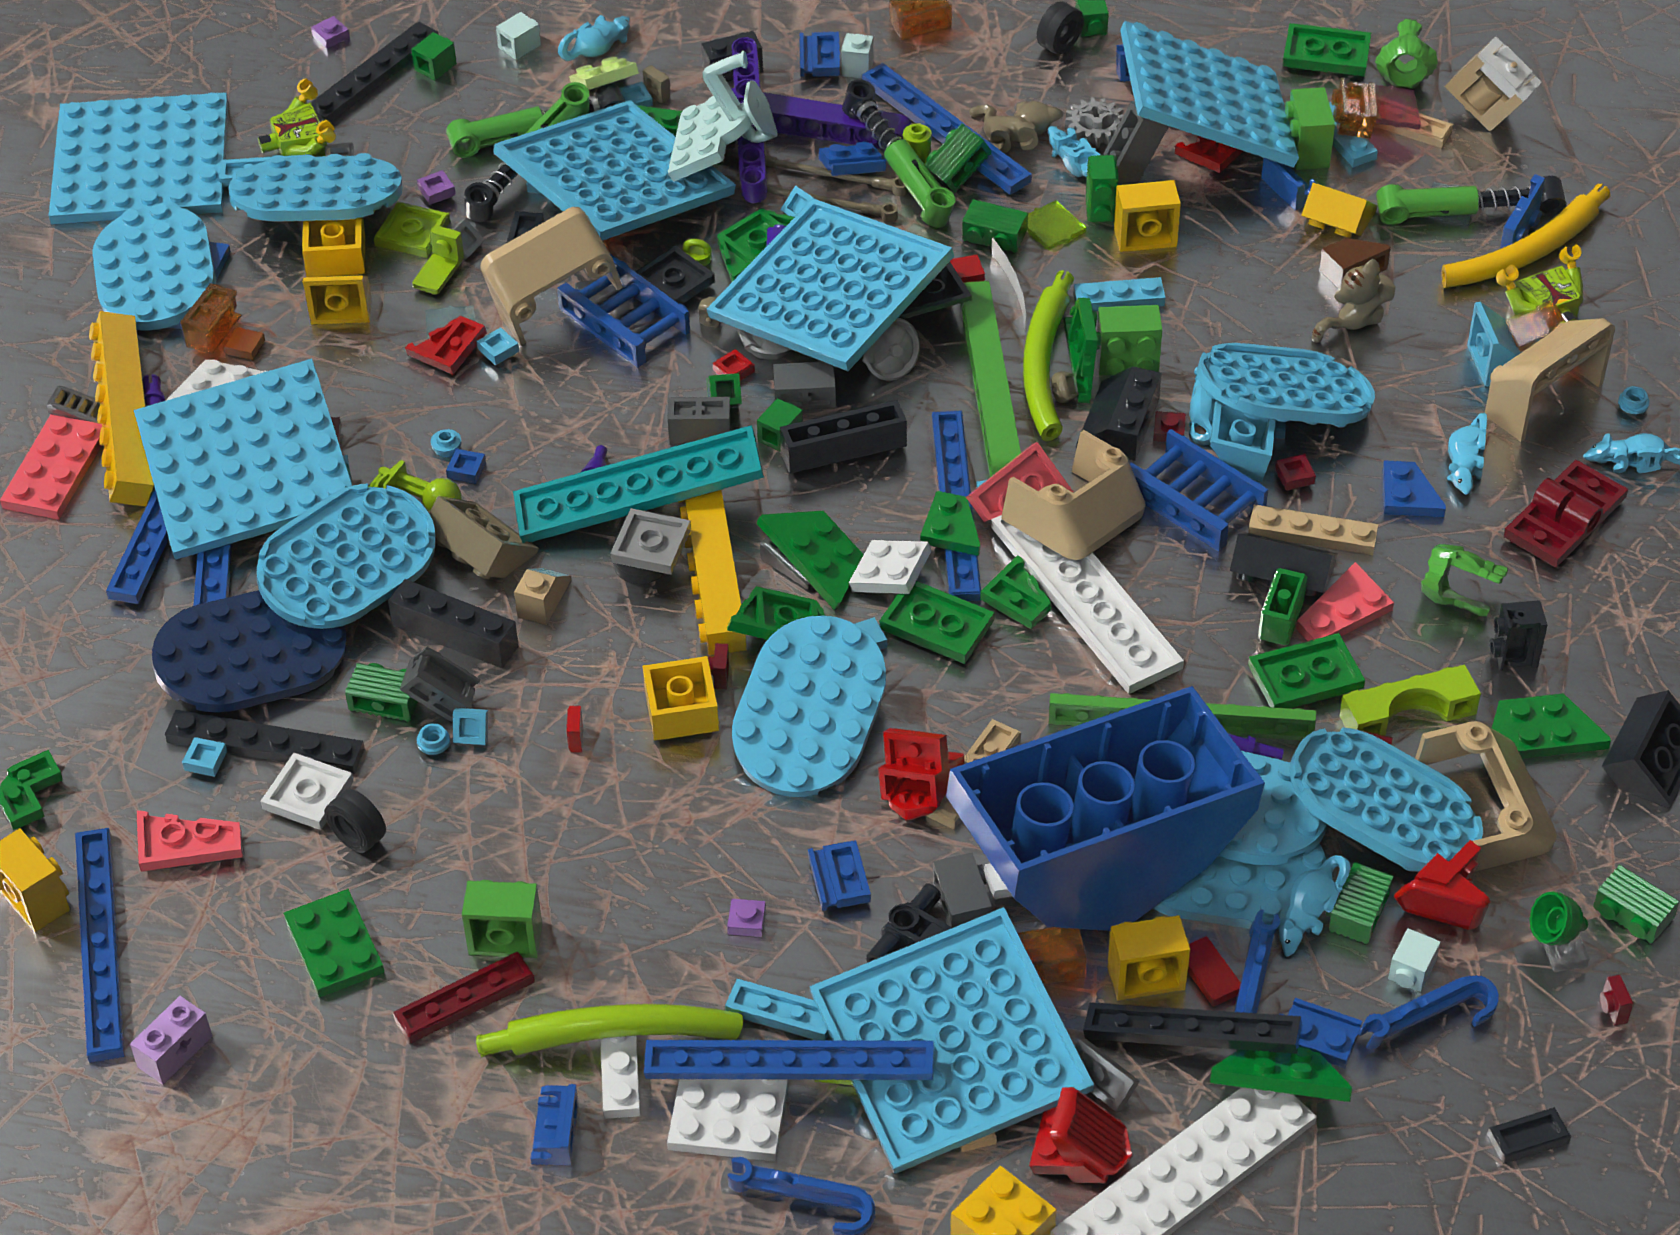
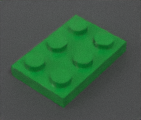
[1282,23,1371,76]
[879,581,995,664]
[1248,633,1365,709]
[283,889,385,998]

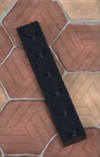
[311,21,439,123]
[164,710,365,774]
[1083,1002,1302,1054]

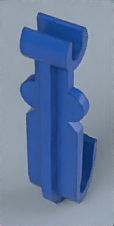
[1235,909,1284,1015]
[1358,975,1499,1049]
[728,1157,875,1235]

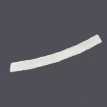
[992,238,1026,330]

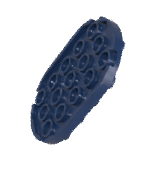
[152,590,346,712]

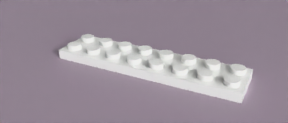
[991,515,1184,694]
[1050,1087,1317,1235]

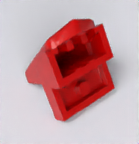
[878,728,964,821]
[1394,840,1491,930]
[1029,1087,1133,1183]

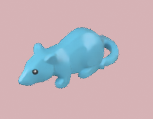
[558,15,630,61]
[1047,126,1101,177]
[1189,367,1216,446]
[1447,413,1487,495]
[1583,433,1680,474]
[1278,855,1350,956]

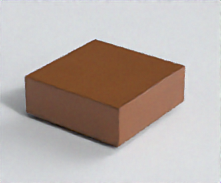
[224,327,265,360]

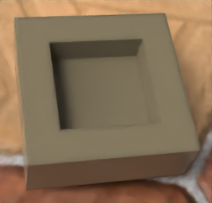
[643,65,670,104]

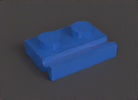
[800,32,840,77]
[819,142,887,176]
[808,840,871,911]
[1288,998,1362,1069]

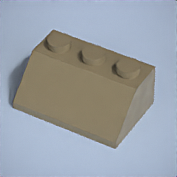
[429,496,539,580]

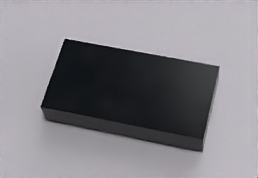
[1487,1107,1571,1164]

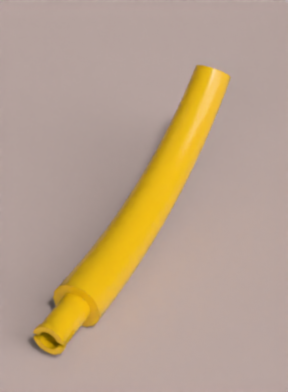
[1441,183,1611,288]

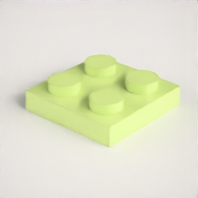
[569,57,639,90]

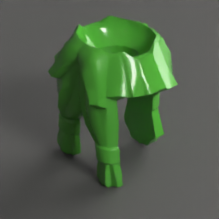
[1375,19,1438,89]
[1421,544,1508,617]

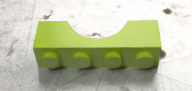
[1339,664,1481,736]

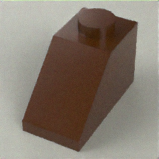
[1319,238,1391,289]

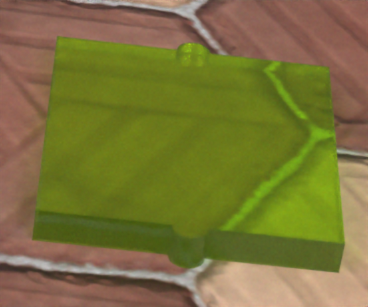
[1027,200,1087,251]

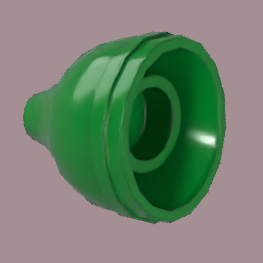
[1529,891,1588,946]

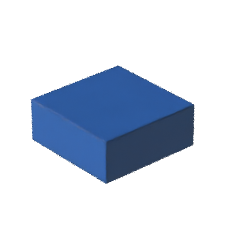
[446,449,486,484]

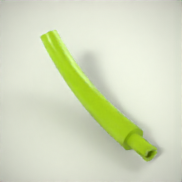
[1023,270,1074,442]
[476,1004,743,1057]

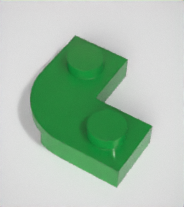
[0,750,63,830]

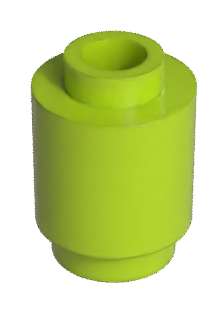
[903,123,931,164]

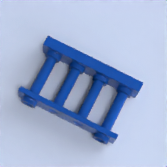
[557,254,690,368]
[1130,429,1268,552]

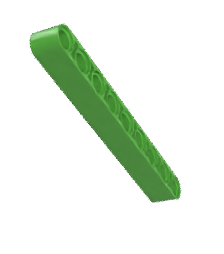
[960,281,1021,477]

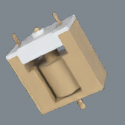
[1444,36,1542,132]

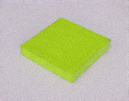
[374,201,451,258]

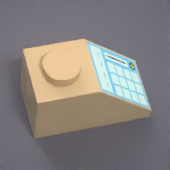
[514,568,571,625]

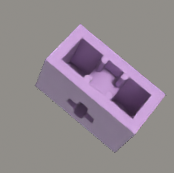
[130,996,212,1085]

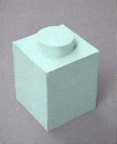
[496,12,541,60]
[841,33,874,79]
[1388,928,1441,992]

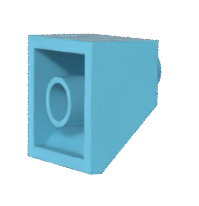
[1467,302,1523,387]
[1210,400,1276,482]

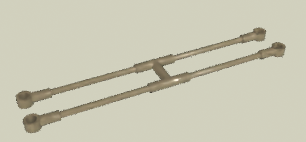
[724,148,909,223]

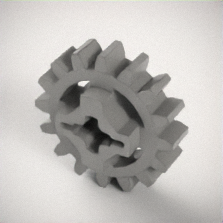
[1065,98,1124,148]

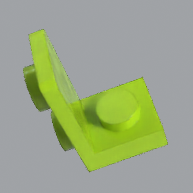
[412,225,464,294]

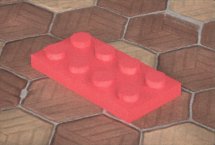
[0,414,102,520]

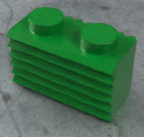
[924,123,992,193]
[1086,155,1119,222]
[962,199,1028,253]
[1258,568,1308,646]
[345,663,418,722]
[1326,862,1394,944]
[1593,864,1680,943]

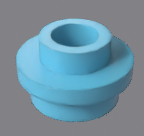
[1618,386,1650,414]
[431,429,462,458]
[417,723,450,755]

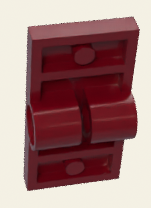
[1503,459,1628,567]

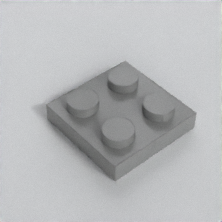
[610,508,691,575]

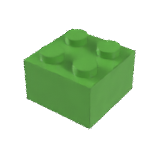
[1285,87,1335,170]
[1096,305,1162,376]
[462,880,543,958]

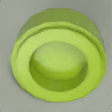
[683,239,712,266]

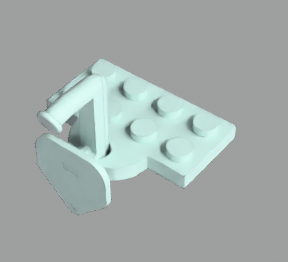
[668,51,778,182]

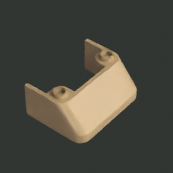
[480,207,623,346]
[1485,318,1615,442]
[1001,430,1145,560]
[1415,721,1557,872]

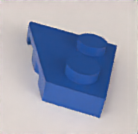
[1500,174,1545,248]
[1382,460,1446,517]

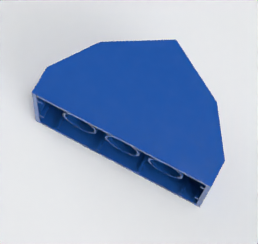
[946,686,1265,931]

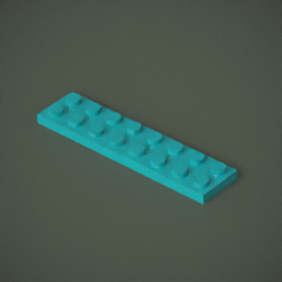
[513,425,764,543]

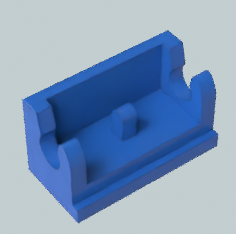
[1261,158,1317,211]
[530,1084,579,1166]

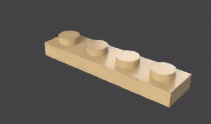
[1248,504,1378,555]

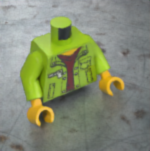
[258,78,336,157]
[1496,244,1583,330]

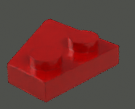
[1175,136,1243,173]
[405,316,487,375]

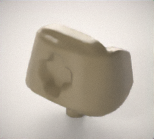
[699,297,720,327]
[1051,371,1078,403]

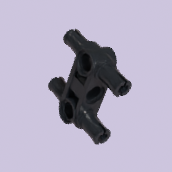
[866,883,953,963]

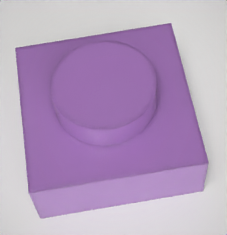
[311,16,350,49]
[417,170,456,205]
[727,899,766,937]

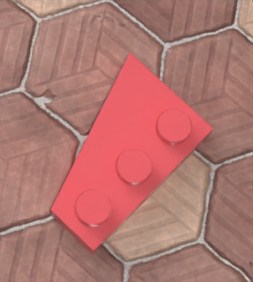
[966,442,1074,522]
[1296,562,1394,641]
[137,810,243,872]

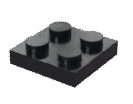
[635,246,715,304]

